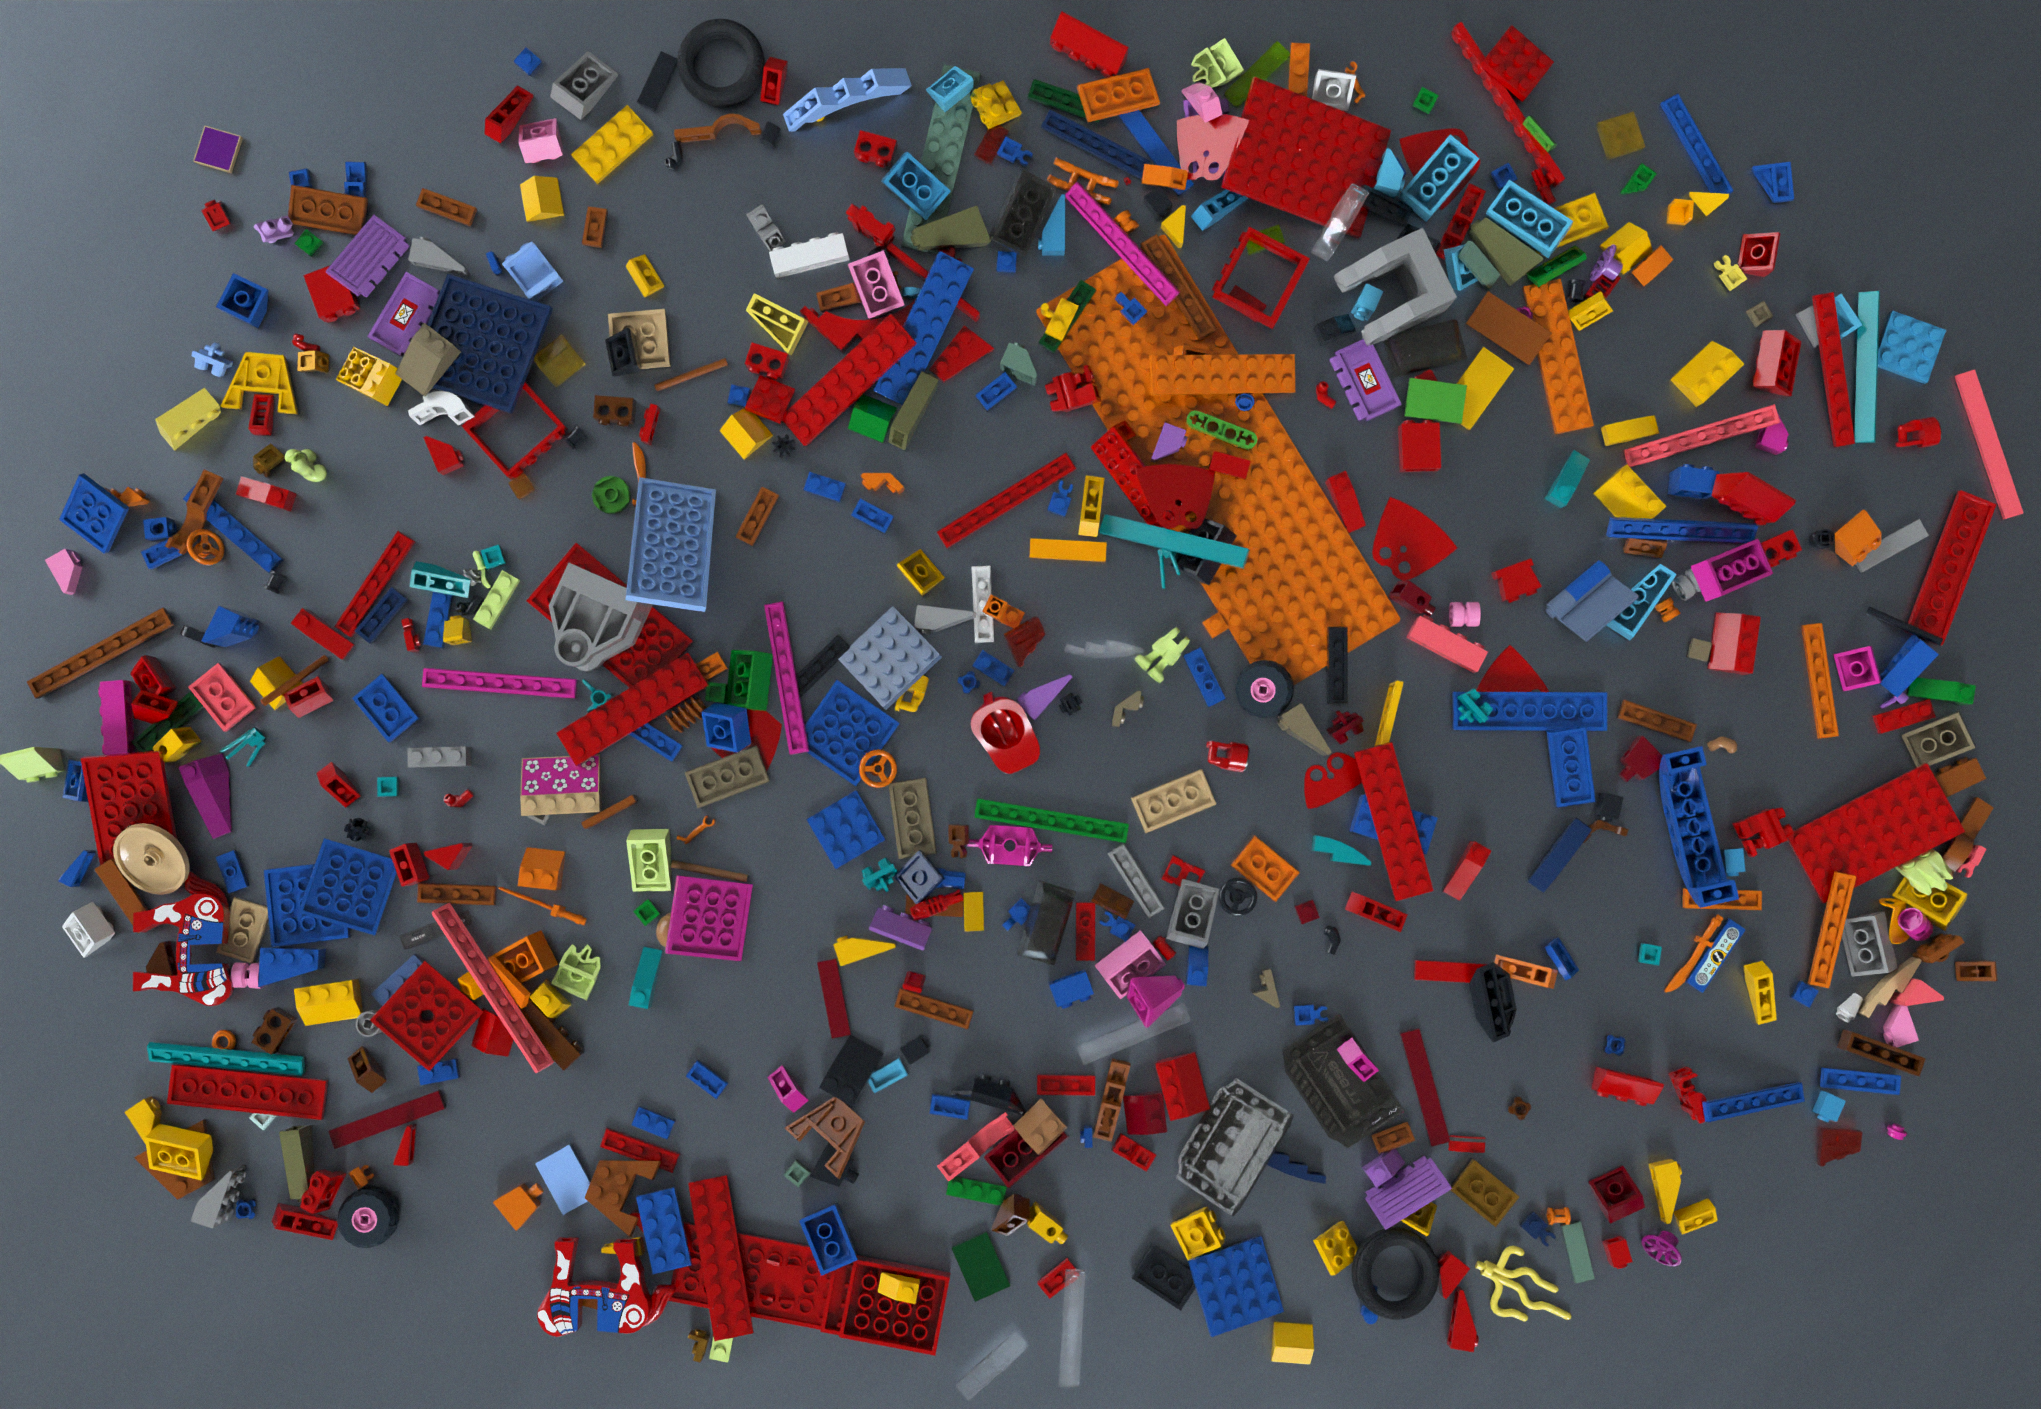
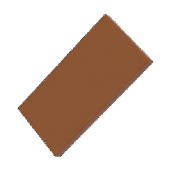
[288,185,368,235]
[1466,291,1552,365]

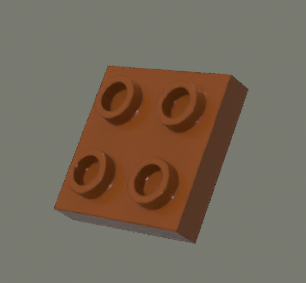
[1912,933,1965,963]

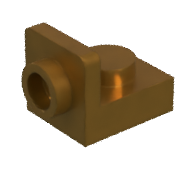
[297,351,329,373]
[253,443,285,478]
[688,1329,710,1363]

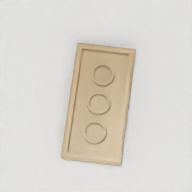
[1131,769,1216,833]

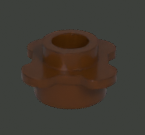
[1508,1097,1531,1120]

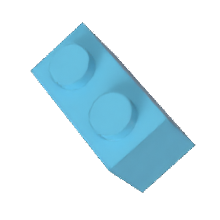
[1351,283,1384,321]

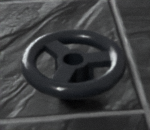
[1219,878,1257,916]

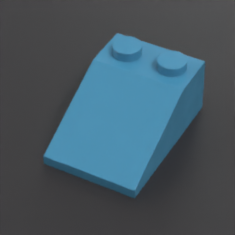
[881,152,951,220]

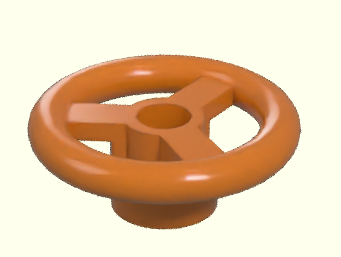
[186,529,225,565]
[859,749,897,788]

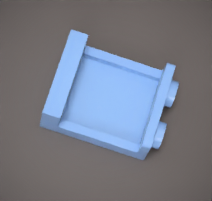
[502,241,563,302]

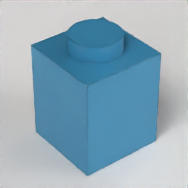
[1720,848,1745,876]
[1812,1090,1846,1123]

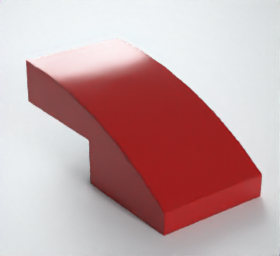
[1111,1133,1156,1172]

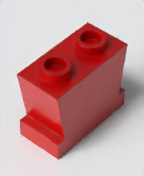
[1491,558,1542,603]

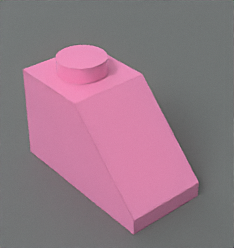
[45,549,82,595]
[1883,1004,1919,1048]

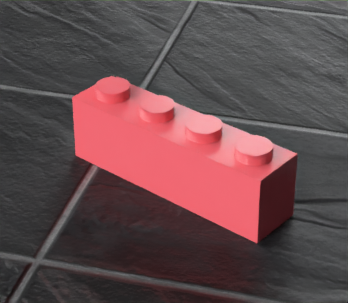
[1406,615,1488,673]

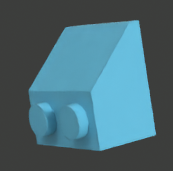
[1373,148,1405,199]

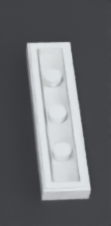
[972,566,994,643]

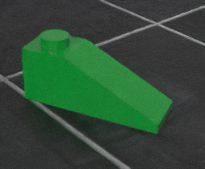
[1907,677,1976,706]

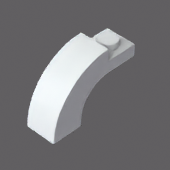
[408,391,475,425]

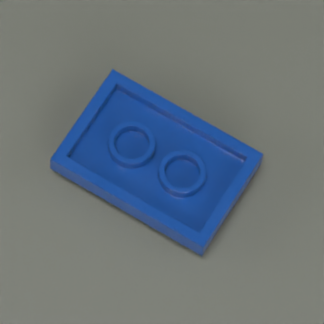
[352,674,420,743]

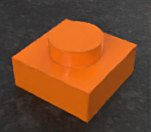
[1202,612,1228,639]

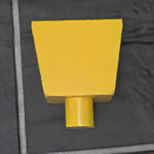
[153,727,202,763]
[530,978,571,1018]
[1027,1201,1068,1244]

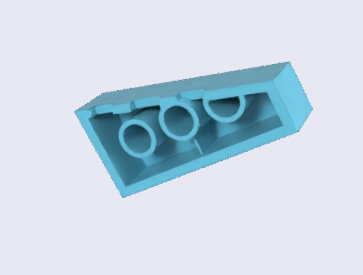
[1606,564,1677,641]

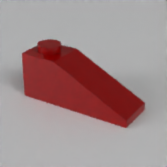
[484,85,534,144]
[1325,471,1366,533]
[235,476,297,512]
[291,608,355,660]
[1443,841,1491,901]
[1345,892,1408,932]
[271,1203,338,1240]
[1447,1286,1479,1352]

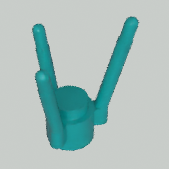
[1157,548,1181,589]
[582,679,613,713]
[219,727,266,767]

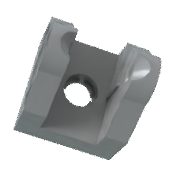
[1334,228,1457,346]
[549,563,653,672]

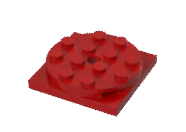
[370,961,484,1071]

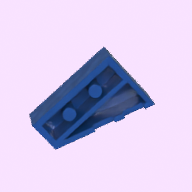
[1879,635,1939,698]
[258,947,326,987]

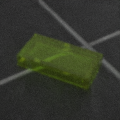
[1246,224,1285,255]

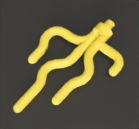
[1475,1246,1572,1321]

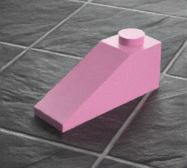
[1182,82,1222,123]

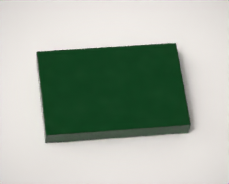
[951,1231,1011,1302]

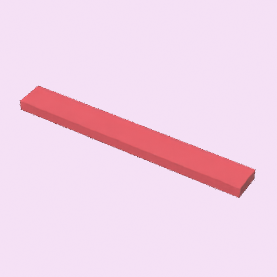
[1954,370,2023,520]
[1623,404,1780,468]

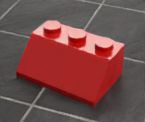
[1753,330,1802,396]
[1707,613,1761,675]
[1155,1052,1210,1121]
[1591,1066,1664,1106]

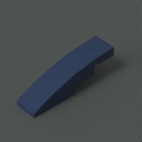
[1528,817,1592,893]
[1249,1148,1326,1184]

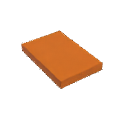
[1231,836,1300,902]

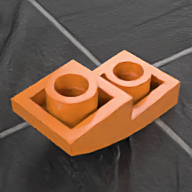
[1631,245,1674,286]

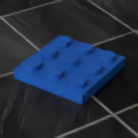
[59,473,129,554]
[806,790,886,869]

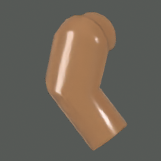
[1707,736,1738,753]

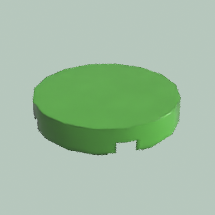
[592,476,631,514]

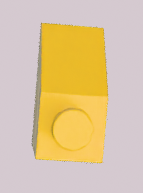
[443,615,472,645]
[125,1096,162,1144]
[878,1272,920,1304]

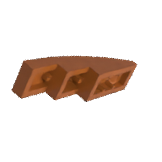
[1093,1058,1131,1142]

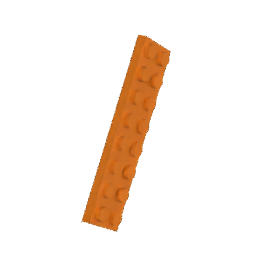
[1522,279,1594,435]
[1149,354,1296,395]

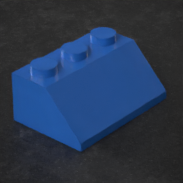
[201,606,260,647]

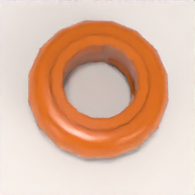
[212,1030,236,1050]

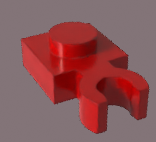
[401,618,421,652]

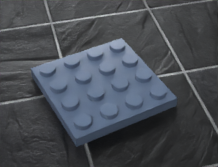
[838,606,942,710]

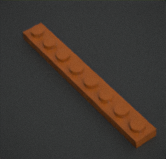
[27,608,174,699]

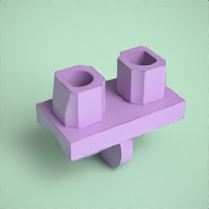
[254,215,294,243]

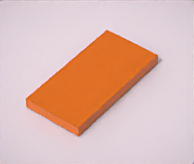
[1077,68,1160,122]

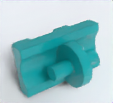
[1457,689,1493,723]
[862,858,898,892]

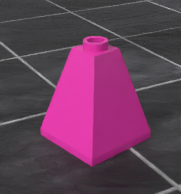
[1127,976,1185,1028]

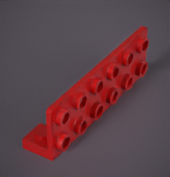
[1091,420,1193,529]

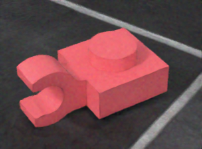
[1955,845,1987,878]

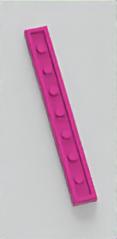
[1065,182,1180,306]
[764,601,809,755]
[422,668,578,699]

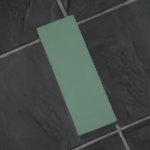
[1458,241,1500,290]
[1561,1221,1595,1283]

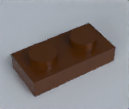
[1091,883,1134,919]

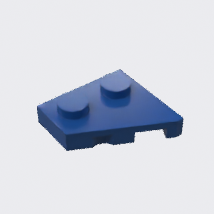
[1752,162,1794,203]

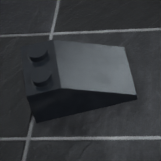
[819,1035,884,1107]

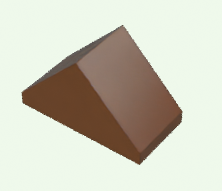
[1955,960,1998,981]

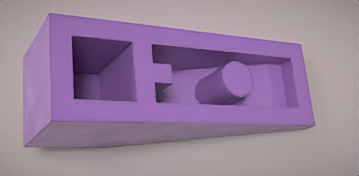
[1017,674,1073,721]

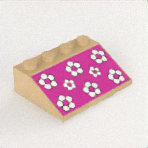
[520,755,602,816]

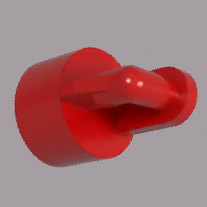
[1895,417,1942,448]
[1206,741,1250,773]

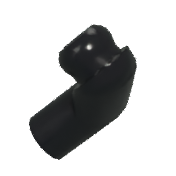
[664,142,683,169]
[455,594,483,615]
[1324,926,1341,955]

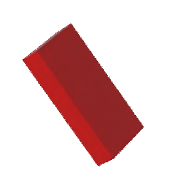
[1209,451,1251,480]

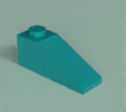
[1544,450,1590,508]
[409,561,471,598]
[629,946,663,1009]

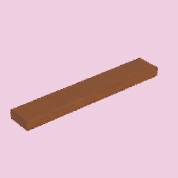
[1140,234,1217,341]

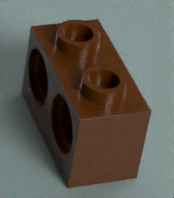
[593,395,636,427]
[251,1007,298,1054]

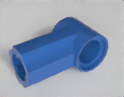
[936,868,966,889]

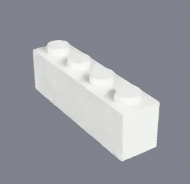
[769,232,850,279]

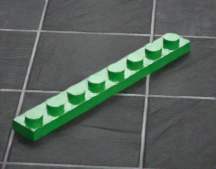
[974,798,1129,843]

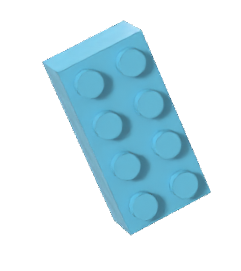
[1398,134,1480,222]
[1485,180,1573,259]

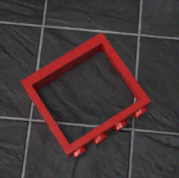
[1212,227,1310,329]
[462,382,568,480]

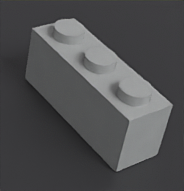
[407,746,472,768]

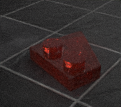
[1003,616,1045,667]
[1817,1128,1862,1166]

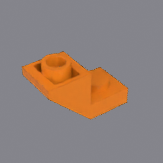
[1142,164,1188,190]
[861,473,905,495]
[103,487,150,507]
[982,594,1025,630]

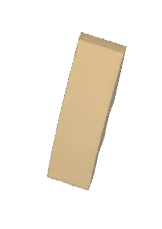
[1857,957,1922,1018]

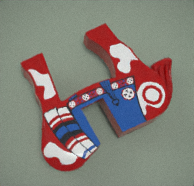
[133,872,234,1006]
[537,1237,676,1337]

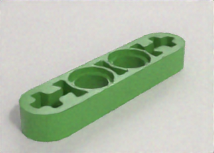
[1186,410,1257,450]

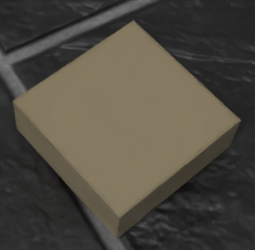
[1746,301,1774,328]
[1687,638,1712,662]

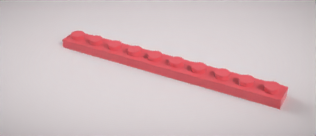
[431,902,554,1073]

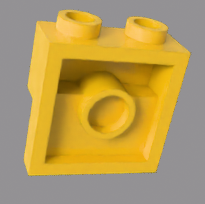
[970,80,1022,129]
[1170,1206,1226,1260]

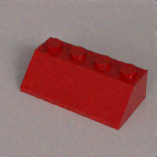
[1050,11,1129,78]
[1711,472,1796,525]

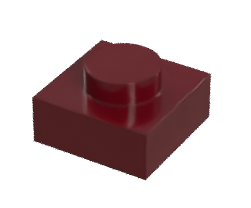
[1294,899,1320,924]

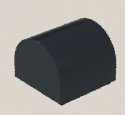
[760,121,781,147]

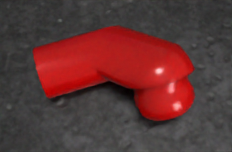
[292,333,320,352]

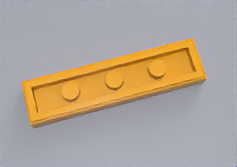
[1029,538,1107,562]

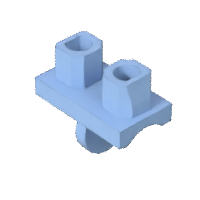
[191,342,233,377]

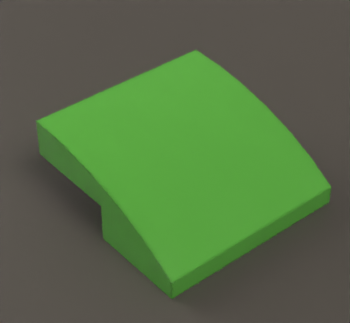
[1523,115,1557,152]

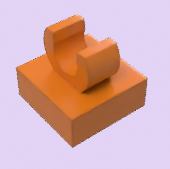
[348,1165,374,1190]

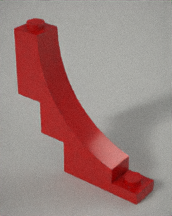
[800,299,916,354]

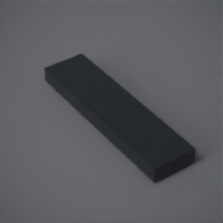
[1327,626,1348,704]
[797,634,850,698]

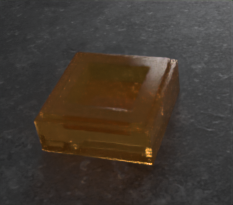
[508,473,535,500]

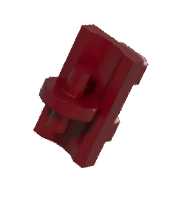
[1326,710,1364,745]

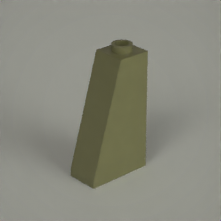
[911,206,991,251]
[1468,218,1543,287]
[888,372,939,450]
[279,1124,315,1202]

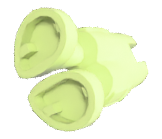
[285,449,327,482]
[1135,627,1190,683]

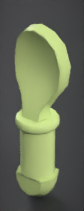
[472,551,491,589]

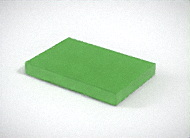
[1404,378,1467,424]

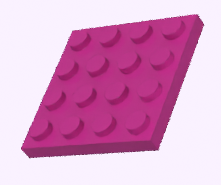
[665,875,753,961]

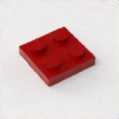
[745,375,795,424]

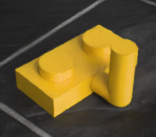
[1041,298,1079,341]

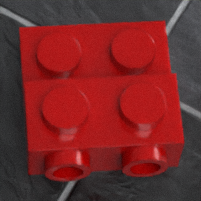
[300,1169,346,1214]

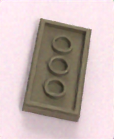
[684,745,770,808]
[888,778,937,859]

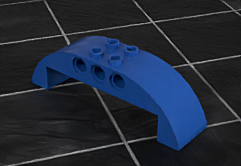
[1659,746,1739,908]

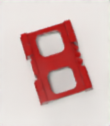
[1161,855,1205,886]

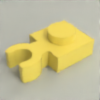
[1714,255,1747,291]

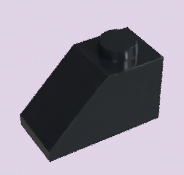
[1313,314,1356,346]

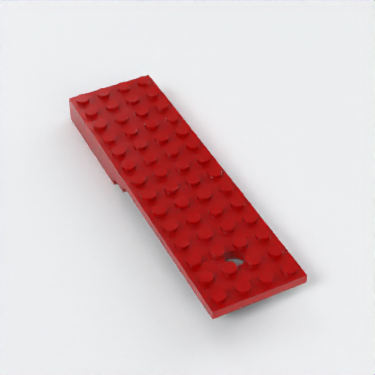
[669,1222,951,1356]

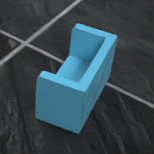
[1835,294,1862,339]

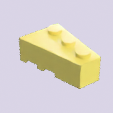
[746,293,809,355]
[155,388,221,451]

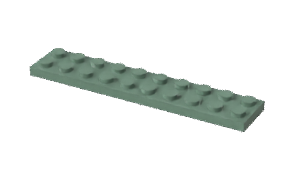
[901,64,981,256]

